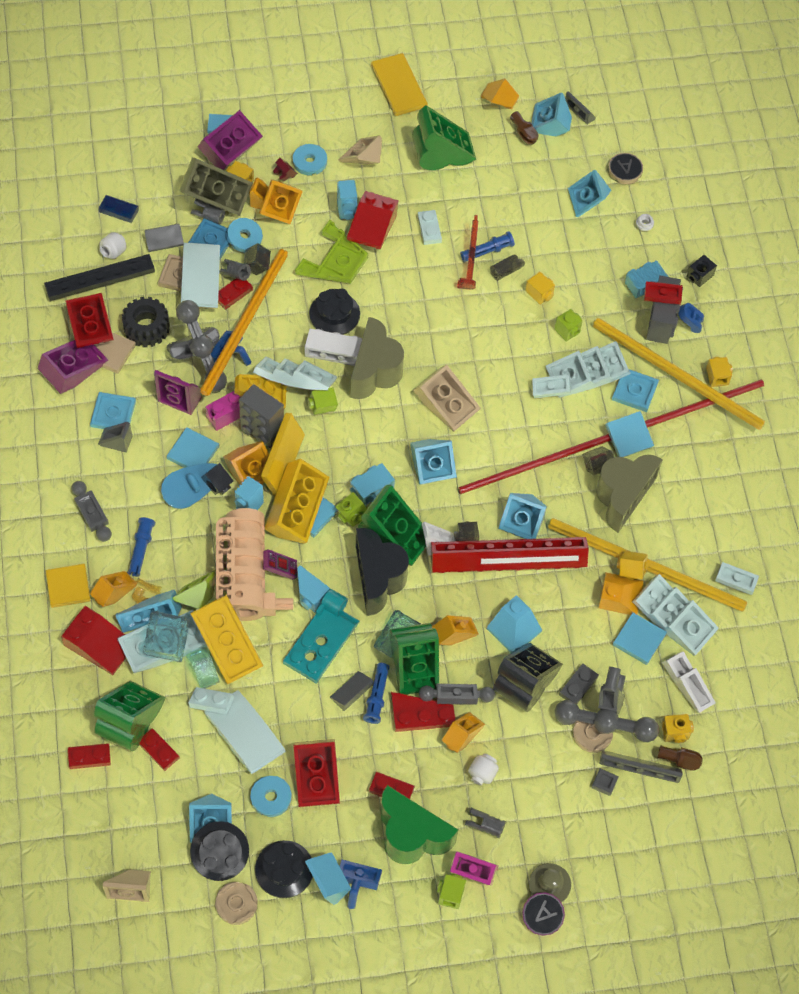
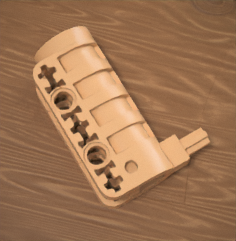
[216,508,293,621]

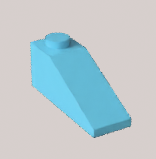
[115,589,182,633]

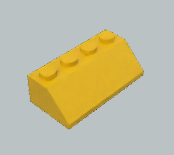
[265,458,330,544]

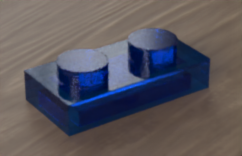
[99,195,139,223]

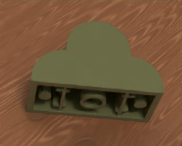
[179,157,253,216]
[350,317,404,399]
[596,455,663,533]

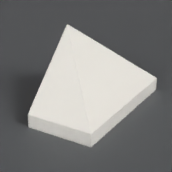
[422,522,455,555]

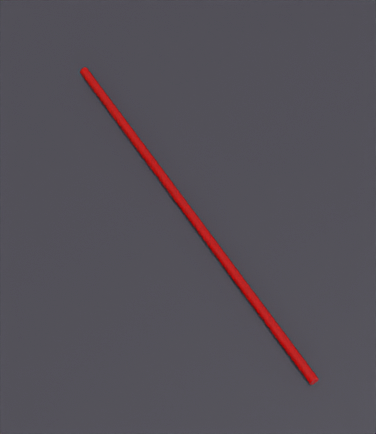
[458,379,764,494]

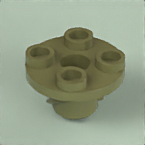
[529,863,571,903]

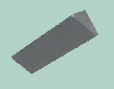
[599,750,683,783]

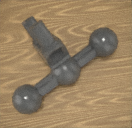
[167,300,227,392]
[555,667,659,742]

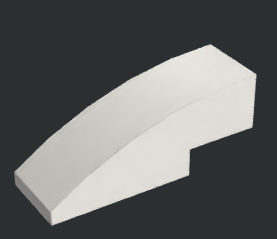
[662,651,715,713]

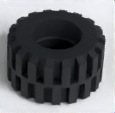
[122,297,170,347]

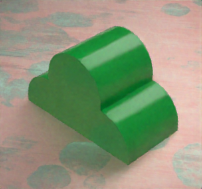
[412,105,476,170]
[358,485,426,566]
[390,623,439,695]
[94,681,166,751]
[381,785,458,864]

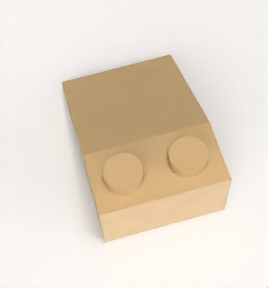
[413,365,481,432]

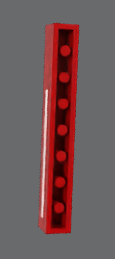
[431,537,589,573]

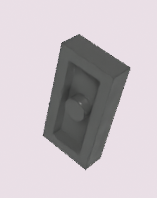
[559,664,599,704]

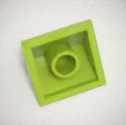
[173,569,216,609]

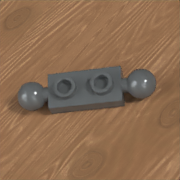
[71,481,112,542]
[419,683,495,705]

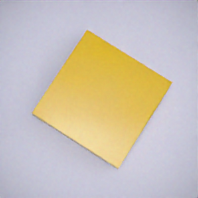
[46,564,91,608]

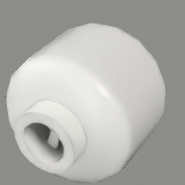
[99,232,126,259]
[468,753,499,786]

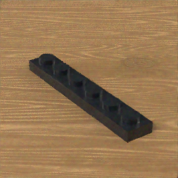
[44,254,155,301]

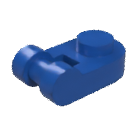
[678,303,704,333]

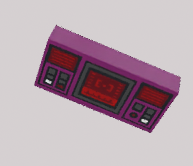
[263,549,297,580]

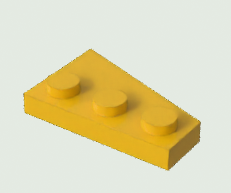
[234,374,287,409]

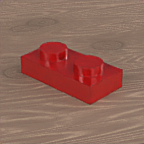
[218,278,253,310]
[644,281,683,305]
[139,728,180,772]
[68,743,111,769]
[369,772,415,799]

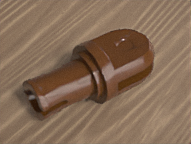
[510,111,539,145]
[657,745,703,771]

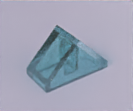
[186,647,220,689]

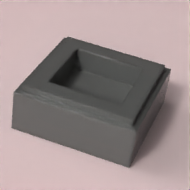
[592,768,619,796]

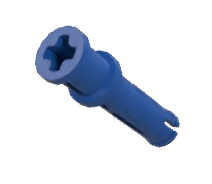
[460,231,515,263]
[128,517,156,577]
[363,663,390,724]

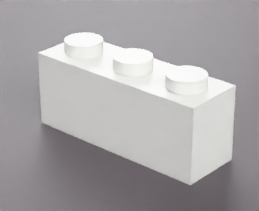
[305,329,362,366]

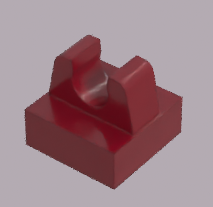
[273,158,298,181]

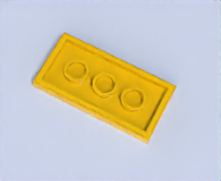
[371,53,428,116]
[261,413,305,497]
[191,594,263,685]

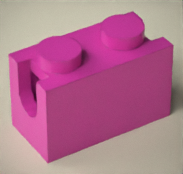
[205,391,241,431]
[450,851,499,886]

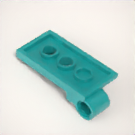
[283,589,360,684]

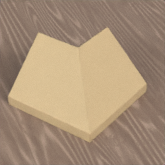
[338,135,382,164]
[103,870,151,902]

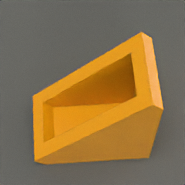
[481,78,519,110]
[250,177,268,209]

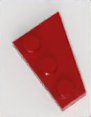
[391,692,456,732]

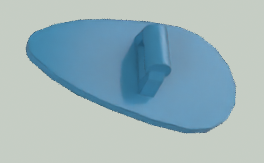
[161,463,217,509]

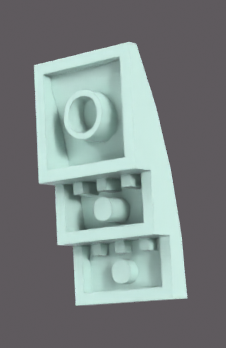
[181,242,220,308]
[546,341,631,398]
[253,356,337,390]
[632,574,719,656]
[118,610,207,673]
[204,690,286,774]

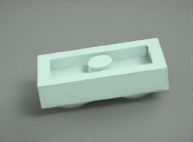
[418,210,442,245]
[532,374,571,398]
[715,562,759,595]
[188,687,234,715]

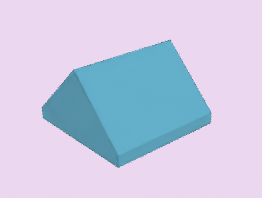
[305,852,351,905]

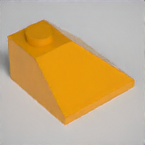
[259,179,303,224]
[223,441,269,485]
[598,572,644,615]

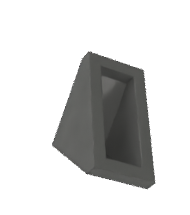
[98,422,132,453]

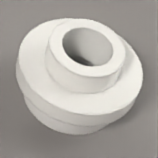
[636,214,654,231]

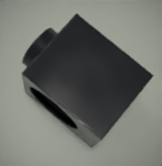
[687,255,717,287]
[201,463,234,495]

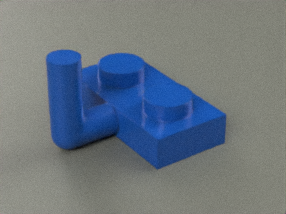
[211,330,252,366]
[340,859,382,909]

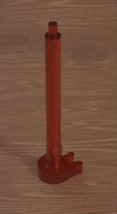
[457,215,479,290]

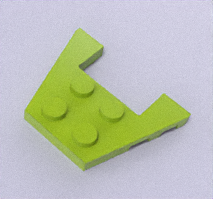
[295,219,368,284]

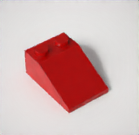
[347,191,399,250]
[65,293,114,348]
[61,606,126,676]
[293,739,340,807]

